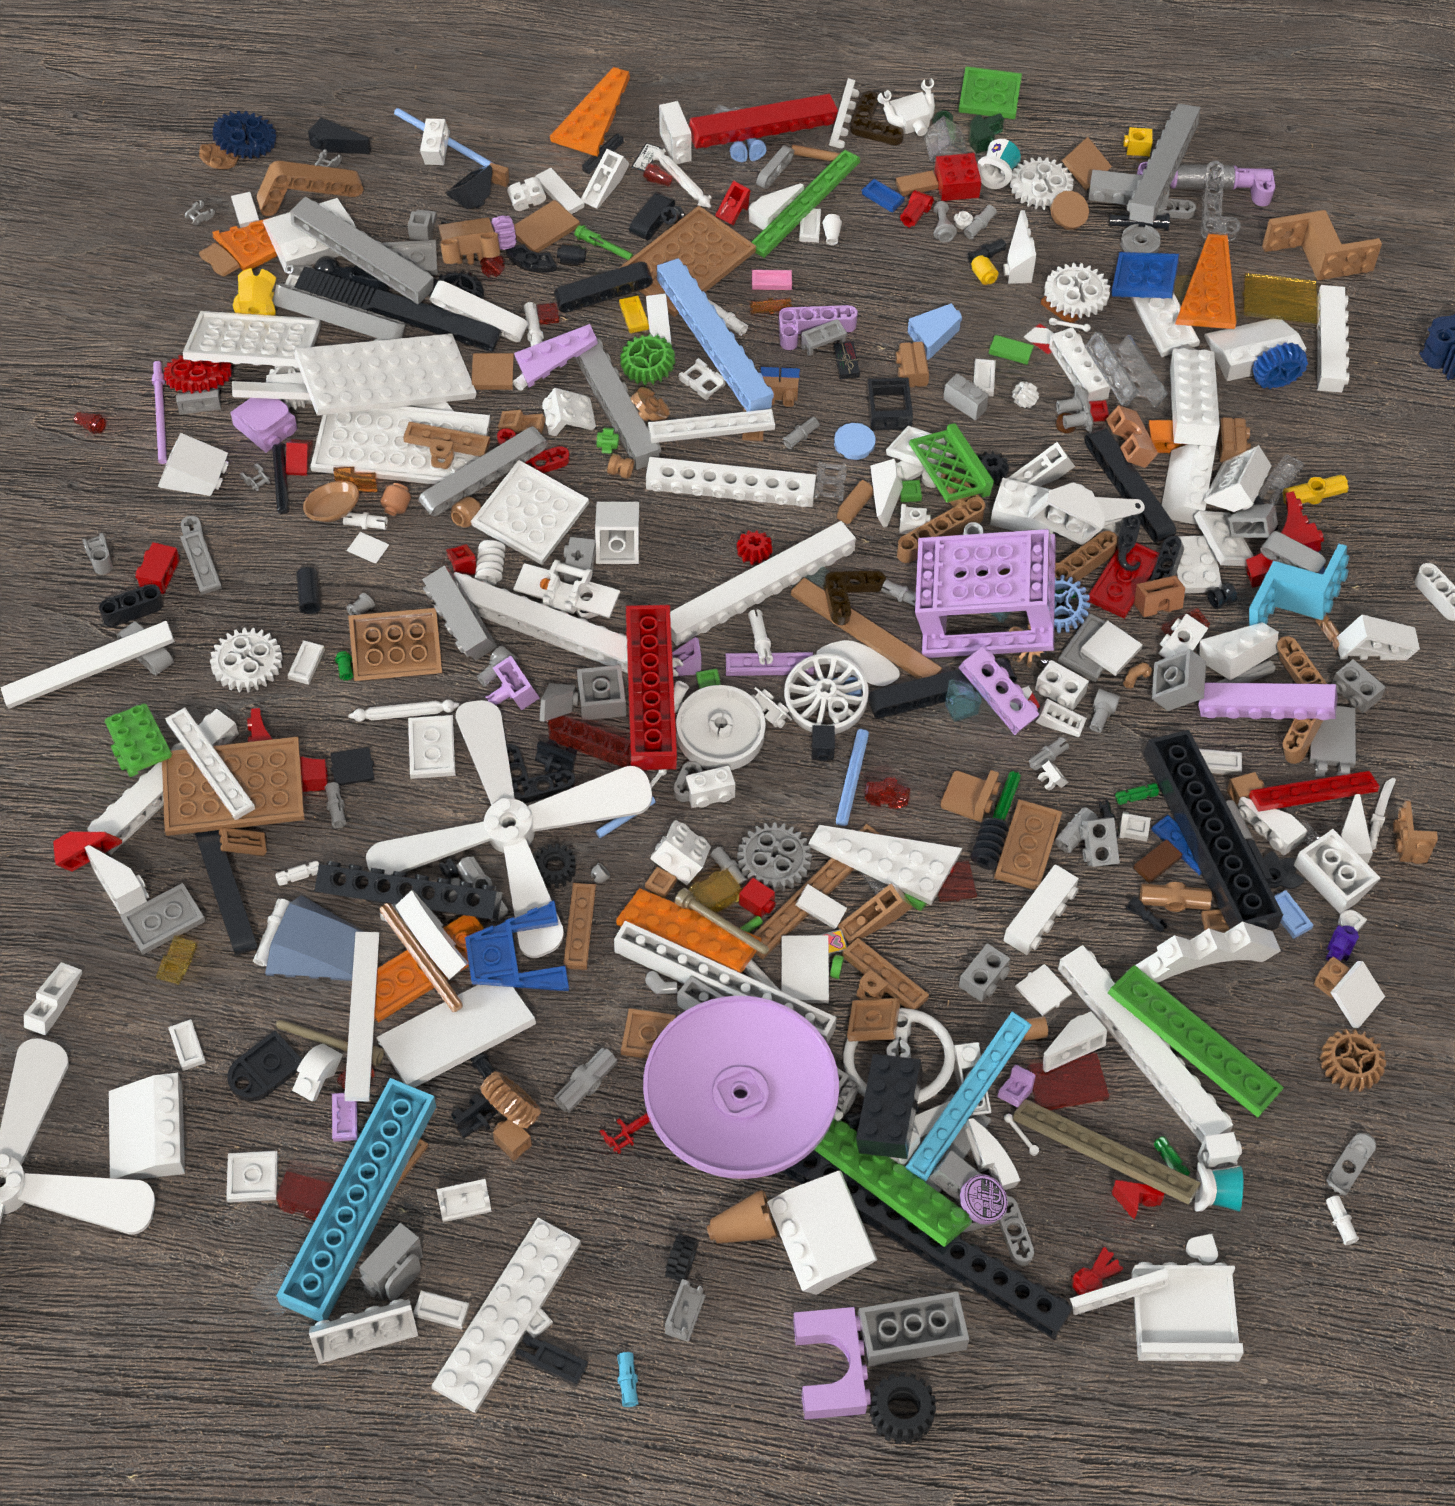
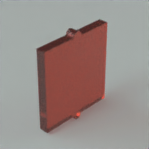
[938,861,977,902]

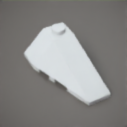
[1003,210,1036,284]

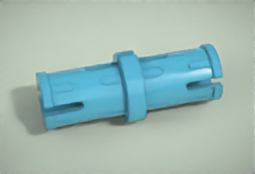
[617,1352,639,1407]

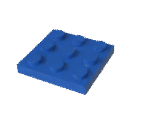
[1112,252,1179,299]

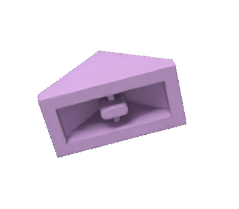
[672,637,701,677]

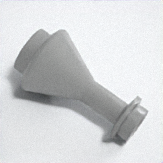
[933,201,957,243]

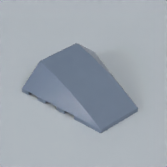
[265,895,365,981]

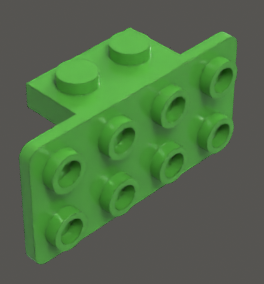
[105,704,172,777]

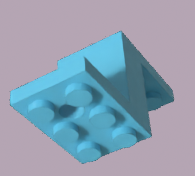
[1249,544,1349,626]

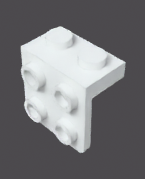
[542,388,596,436]
[650,820,711,885]

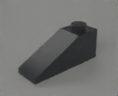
[308,117,371,154]

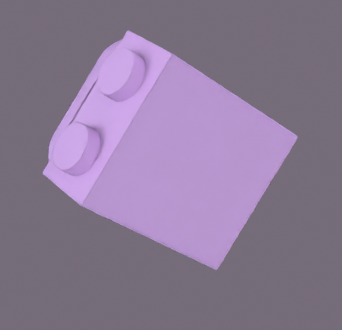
[230,398,297,453]

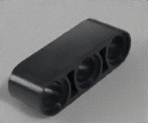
[629,192,675,241]
[99,584,164,627]

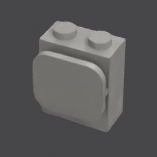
[359,1223,423,1301]

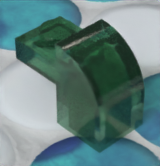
[968,113,1004,154]

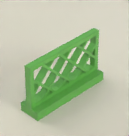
[909,423,994,502]

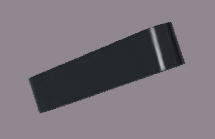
[554,262,653,313]

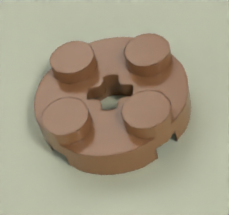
[630,387,670,422]

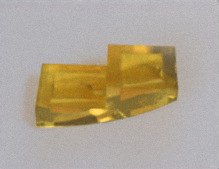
[156,936,198,985]

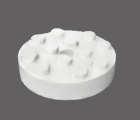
[676,685,765,770]

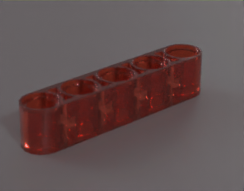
[547,715,647,772]

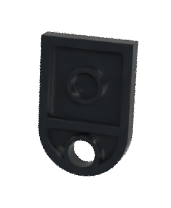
[227,1030,302,1101]

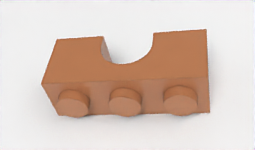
[1106,405,1158,468]

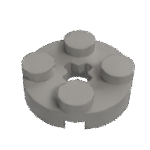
[1120,224,1160,253]

